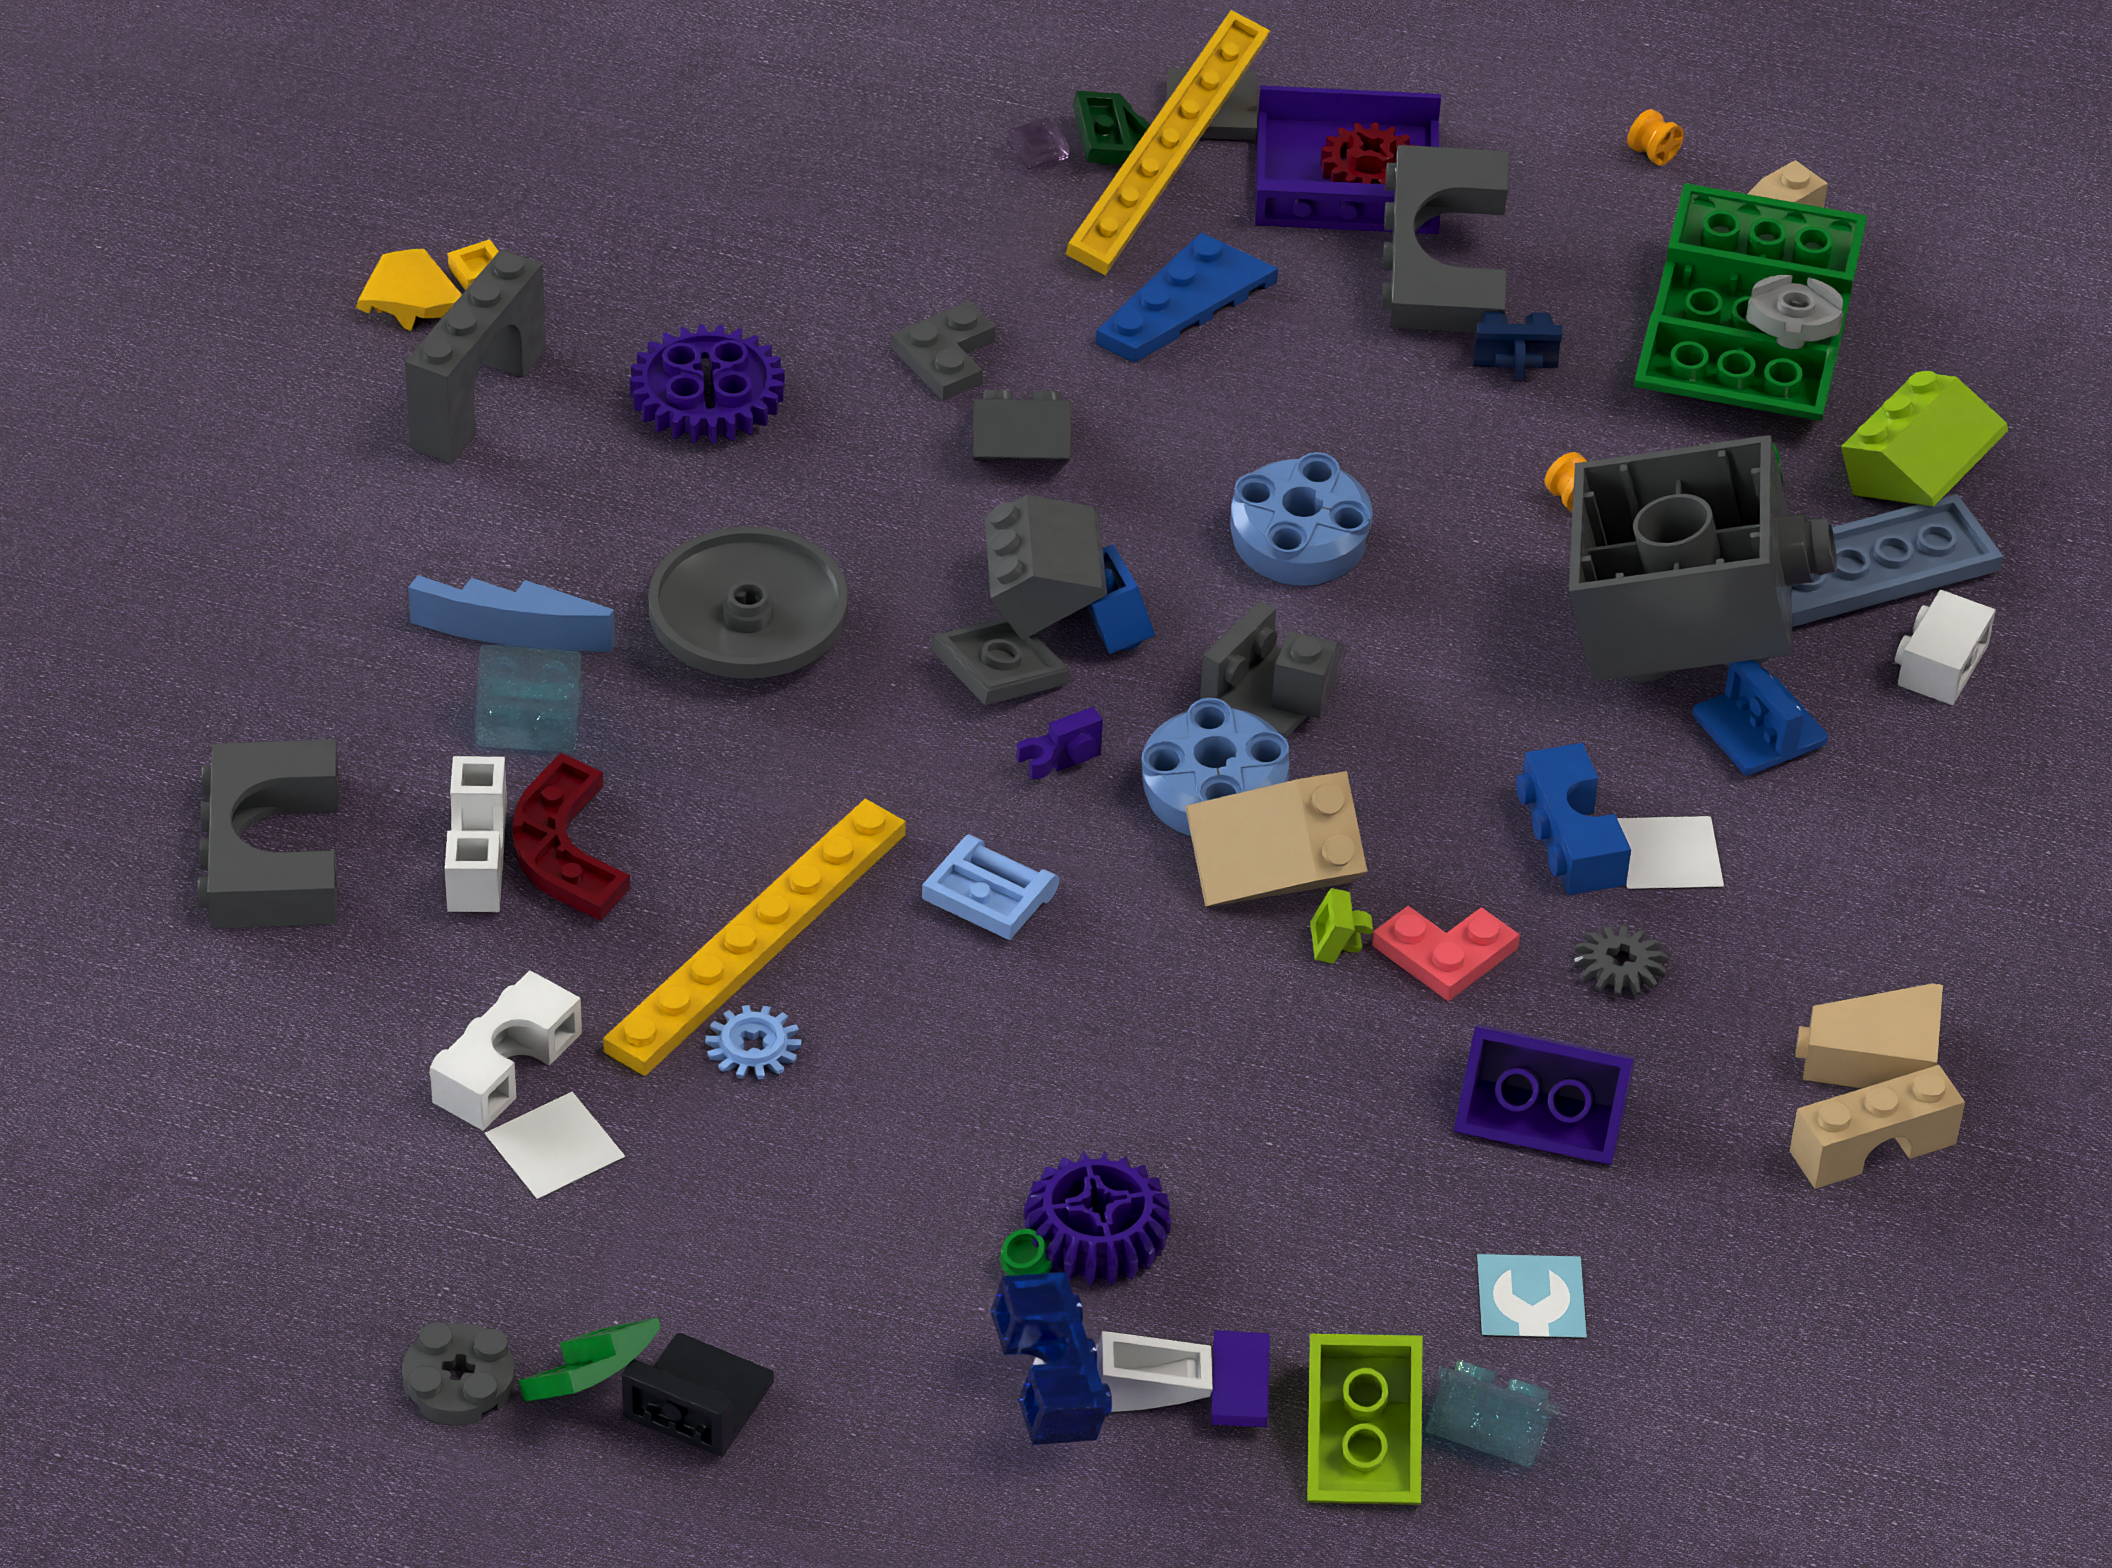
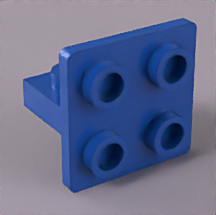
[1692,660,1829,776]

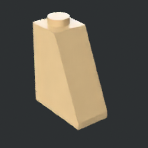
[1795,983,1943,1088]

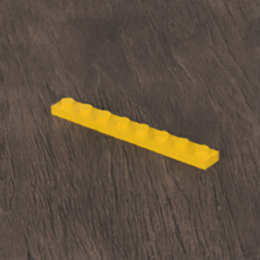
[1065,10,1270,276]
[603,798,906,1077]

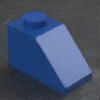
[1086,544,1156,654]

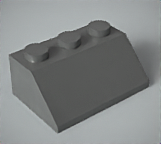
[985,494,1107,640]

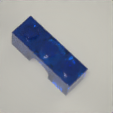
[990,1272,1112,1445]

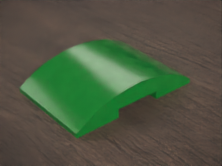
[1634,183,1867,421]

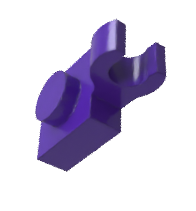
[1016,707,1103,780]

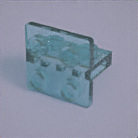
[475,644,585,752]
[1425,1359,1560,1469]

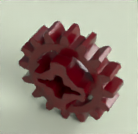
[1320,122,1418,184]

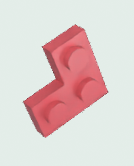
[1372,906,1520,1001]

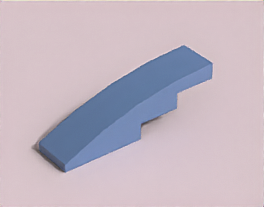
[408,575,615,652]

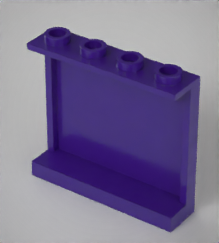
[1255,85,1441,234]

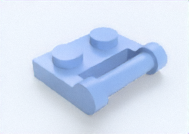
[922,834,1059,940]

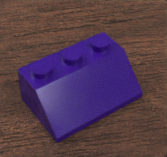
[1453,1025,1636,1165]

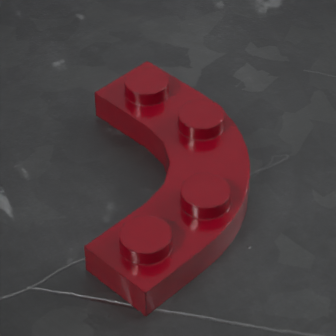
[513,753,630,921]

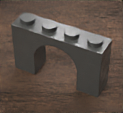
[1381,145,1509,333]
[405,249,546,463]
[198,739,339,929]

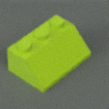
[1841,371,2008,507]

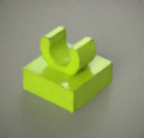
[1310,888,1373,964]

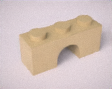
[1790,1065,1965,1189]

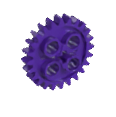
[630,324,785,444]

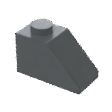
[1272,631,1347,719]

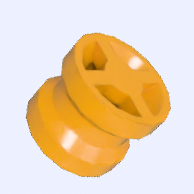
[1627,109,1684,166]
[1544,452,1587,512]

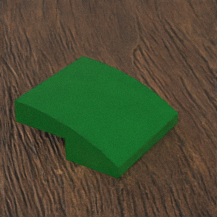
[518,1317,661,1402]

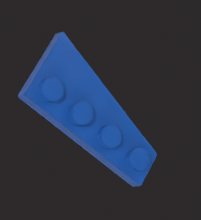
[1096,232,1278,363]

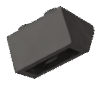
[973,390,1071,460]

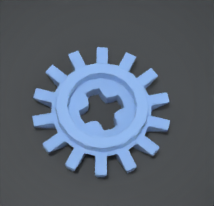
[705,1005,801,1080]

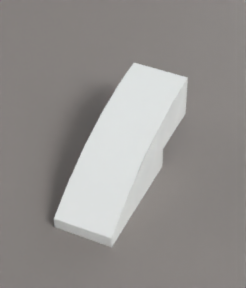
[1033,1331,1213,1412]

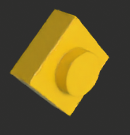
[447,239,499,290]

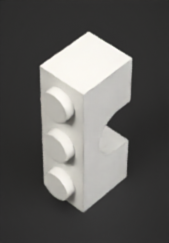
[445,756,507,912]
[429,970,582,1131]

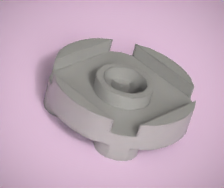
[1746,275,1843,349]

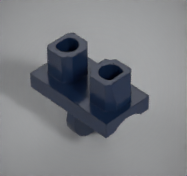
[1473,311,1562,382]

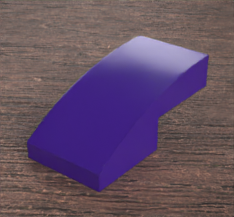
[1211,1330,1270,1428]

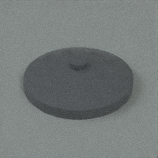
[648,526,848,679]

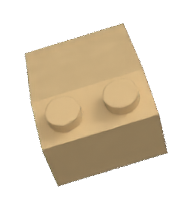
[1185,771,1367,907]

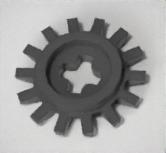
[1574,924,1668,997]

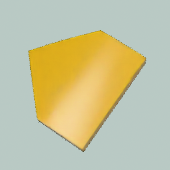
[356,249,462,331]

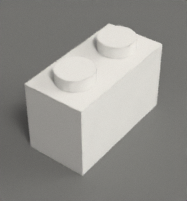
[1895,589,1996,705]

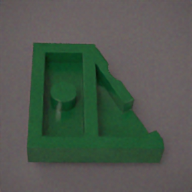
[1072,91,1150,165]

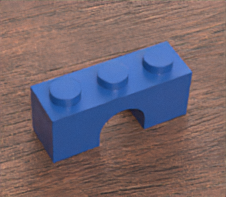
[1516,743,1631,895]

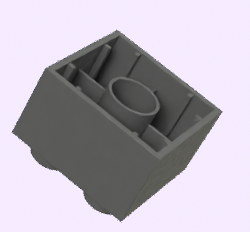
[1569,435,1837,682]

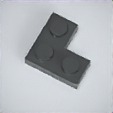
[891,301,996,401]

